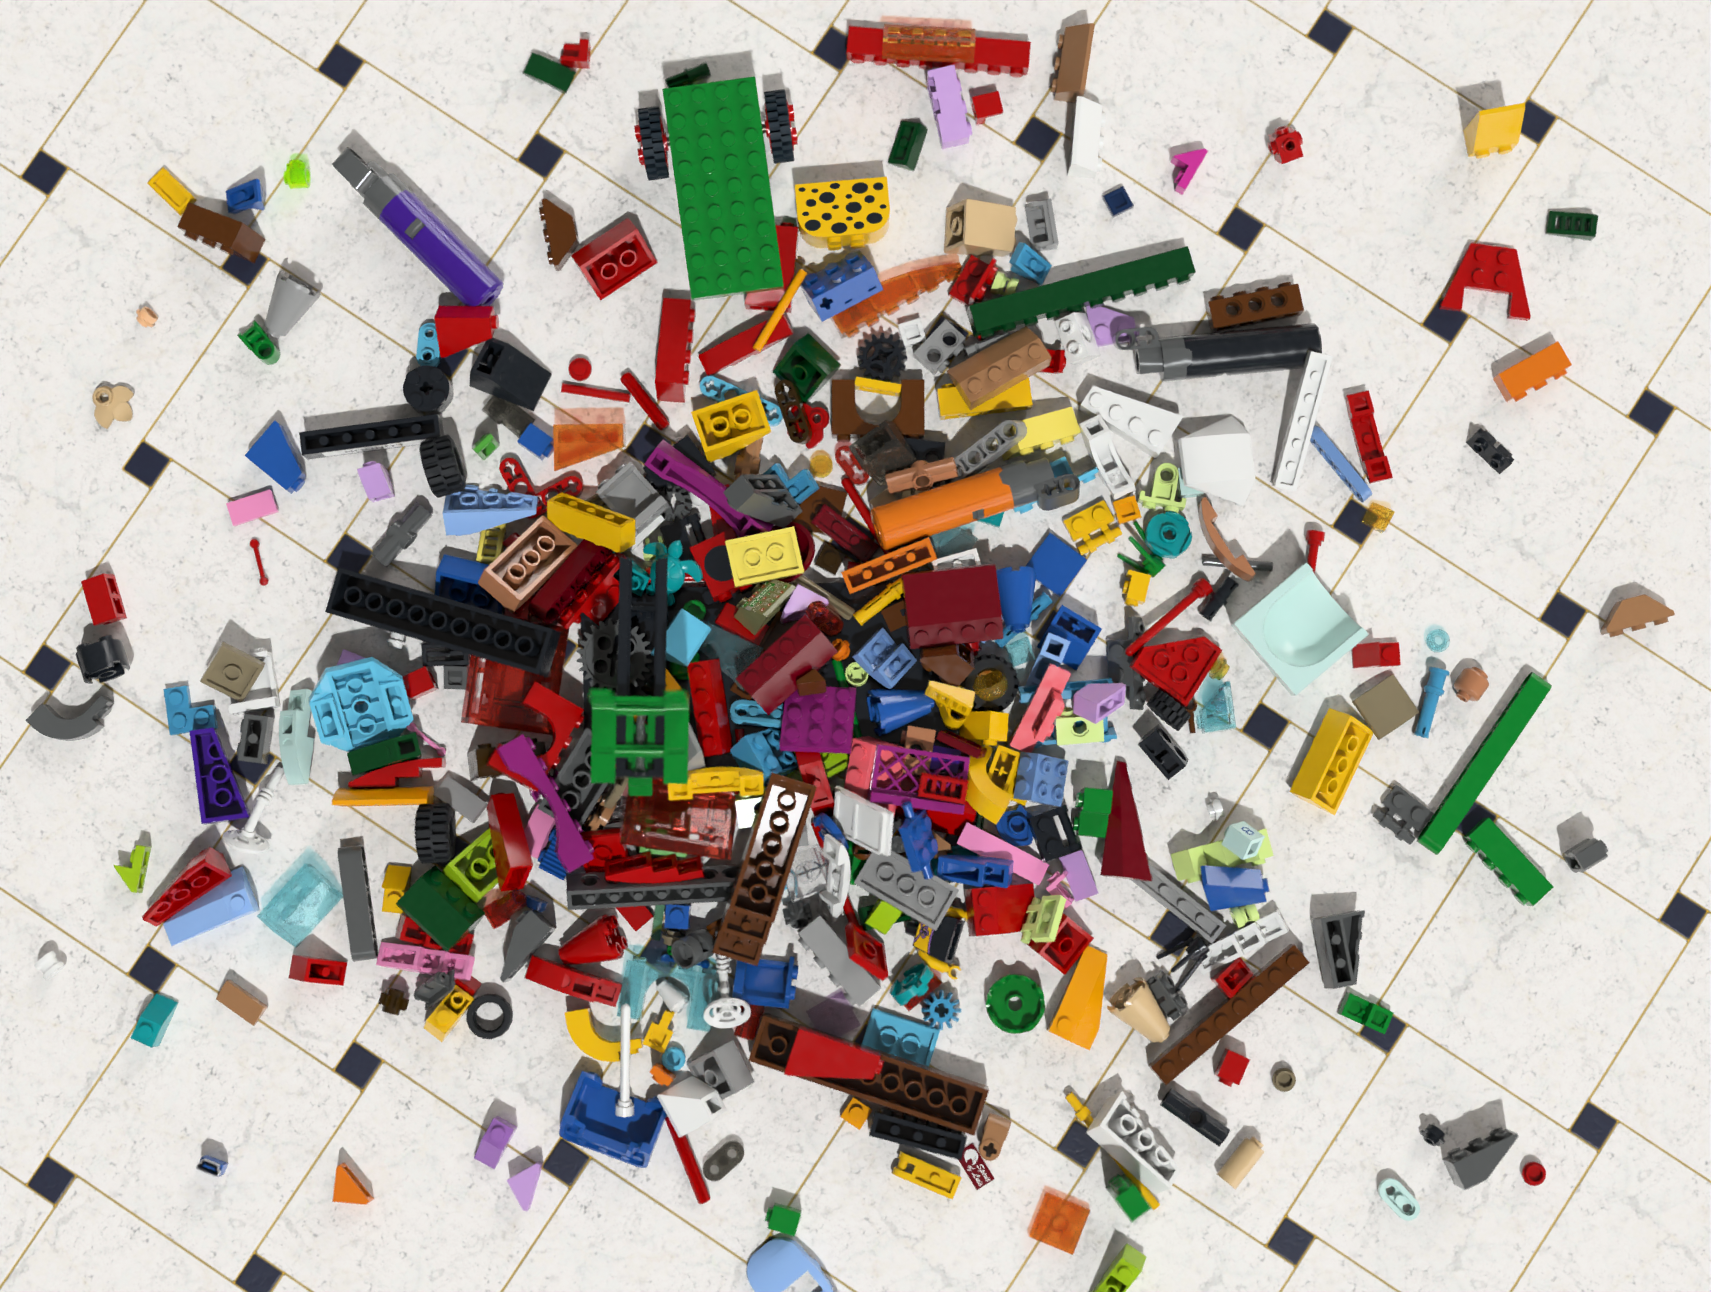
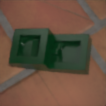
[522,52,576,94]

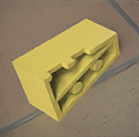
[996,407,1081,461]

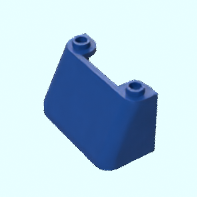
[559,1071,667,1168]

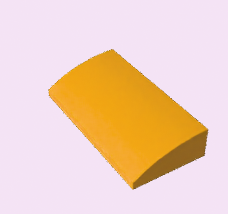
[332,786,434,807]

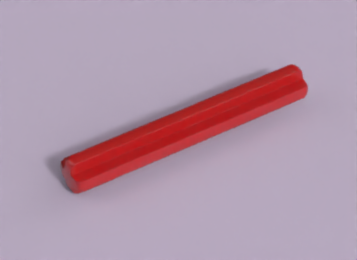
[665,1116,710,1204]

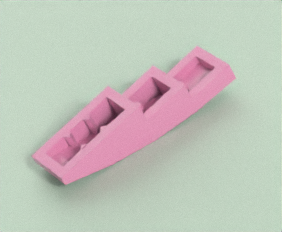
[956,822,1049,885]
[376,942,475,981]

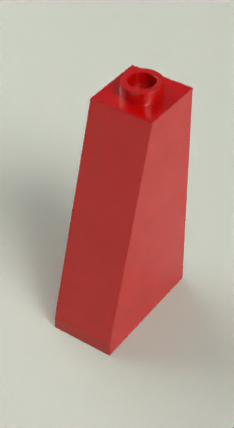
[745,223,799,313]
[486,792,533,892]
[784,1026,884,1079]

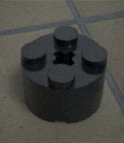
[403,365,454,416]
[76,635,130,684]

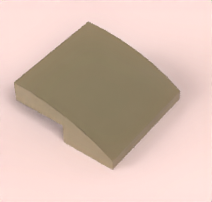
[1352,674,1419,740]

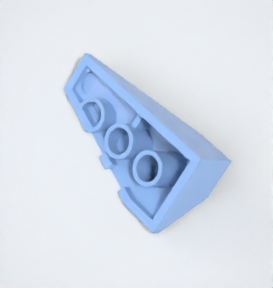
[443,485,538,536]
[163,867,260,946]

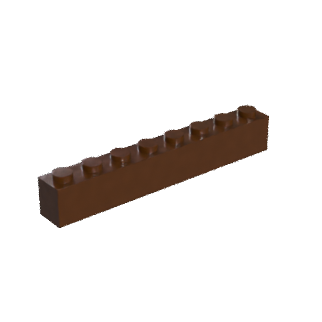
[1148,944,1310,1085]

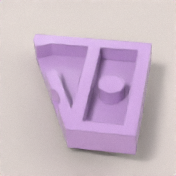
[1085,306,1137,347]

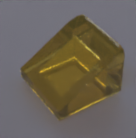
[1361,502,1395,533]

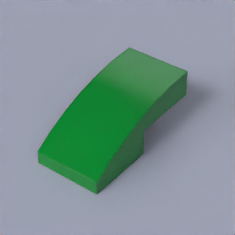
[1337,992,1394,1034]

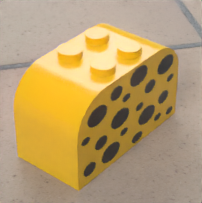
[795,177,890,251]

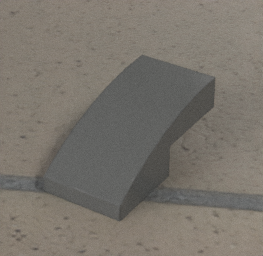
[444,648,470,690]

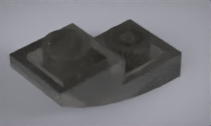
[481,396,535,438]

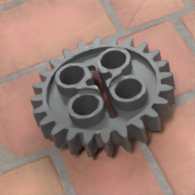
[577,618,653,691]

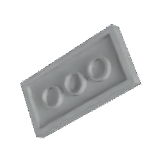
[854,851,959,931]

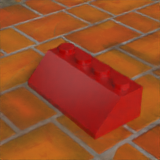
[894,774,976,836]

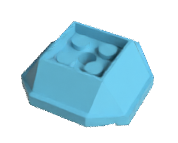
[309,657,414,752]

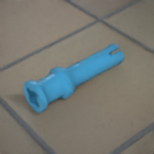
[1414,667,1450,739]

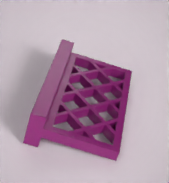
[867,744,970,814]

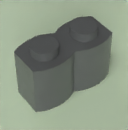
[1562,838,1608,873]

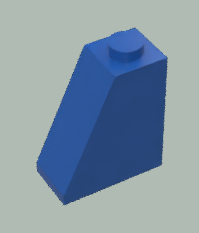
[245,421,307,494]
[1200,865,1270,911]

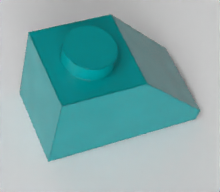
[131,993,179,1048]

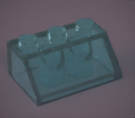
[257,864,343,948]

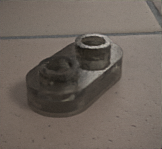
[703,1140,744,1181]

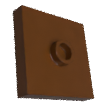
[792,485,847,536]

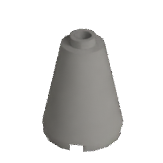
[264,271,321,338]

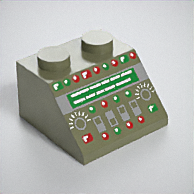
[734,580,796,636]

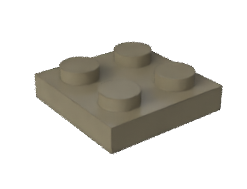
[200,642,265,702]

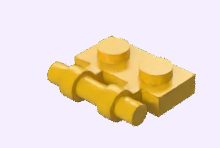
[1063,500,1122,556]

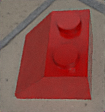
[1027,913,1094,975]

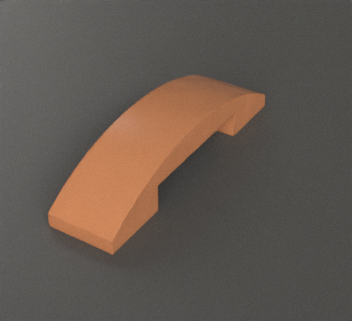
[1199,497,1256,582]

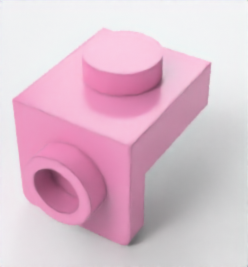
[1046,870,1074,909]

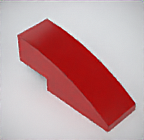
[395,914,474,955]

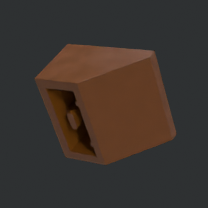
[920,643,974,687]

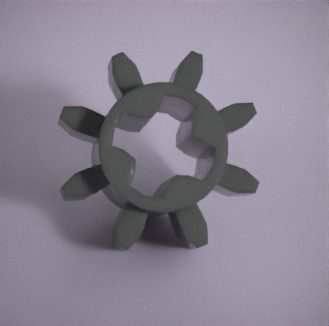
[783,899,813,929]

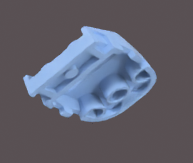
[746,1237,834,1292]

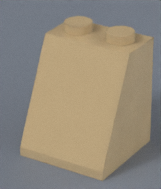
[944,199,1017,257]

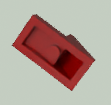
[1351,642,1401,668]

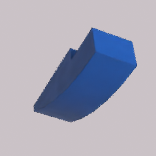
[937,855,1014,888]

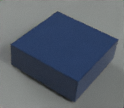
[1102,186,1134,218]

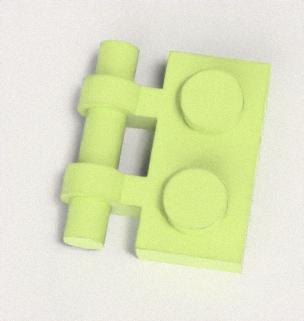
[1021,895,1066,944]

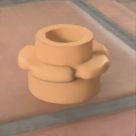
[136,306,158,327]

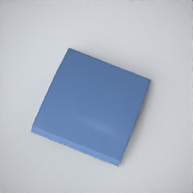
[853,628,917,689]

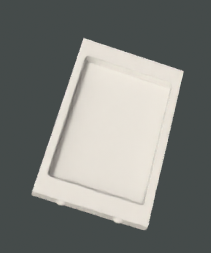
[833,785,894,857]

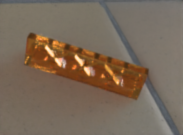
[882,24,975,63]

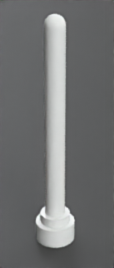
[615,1004,634,1117]

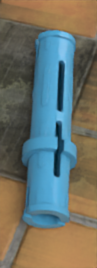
[993,592,1053,649]

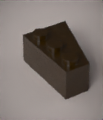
[467,738,546,781]

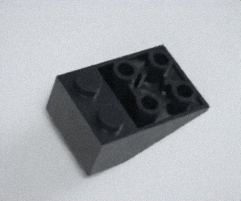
[469,337,552,411]

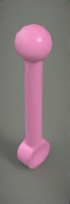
[407,722,446,756]

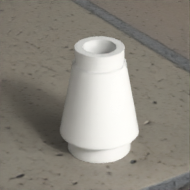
[656,979,690,1015]

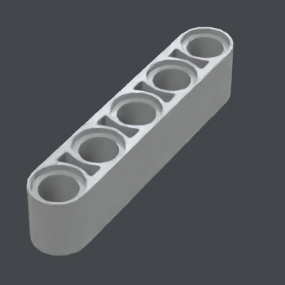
[930,420,1027,489]

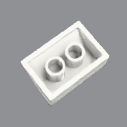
[1068,96,1106,178]

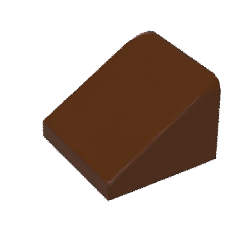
[796,669,827,696]

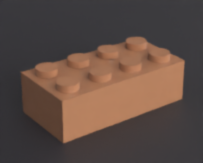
[478,515,578,614]

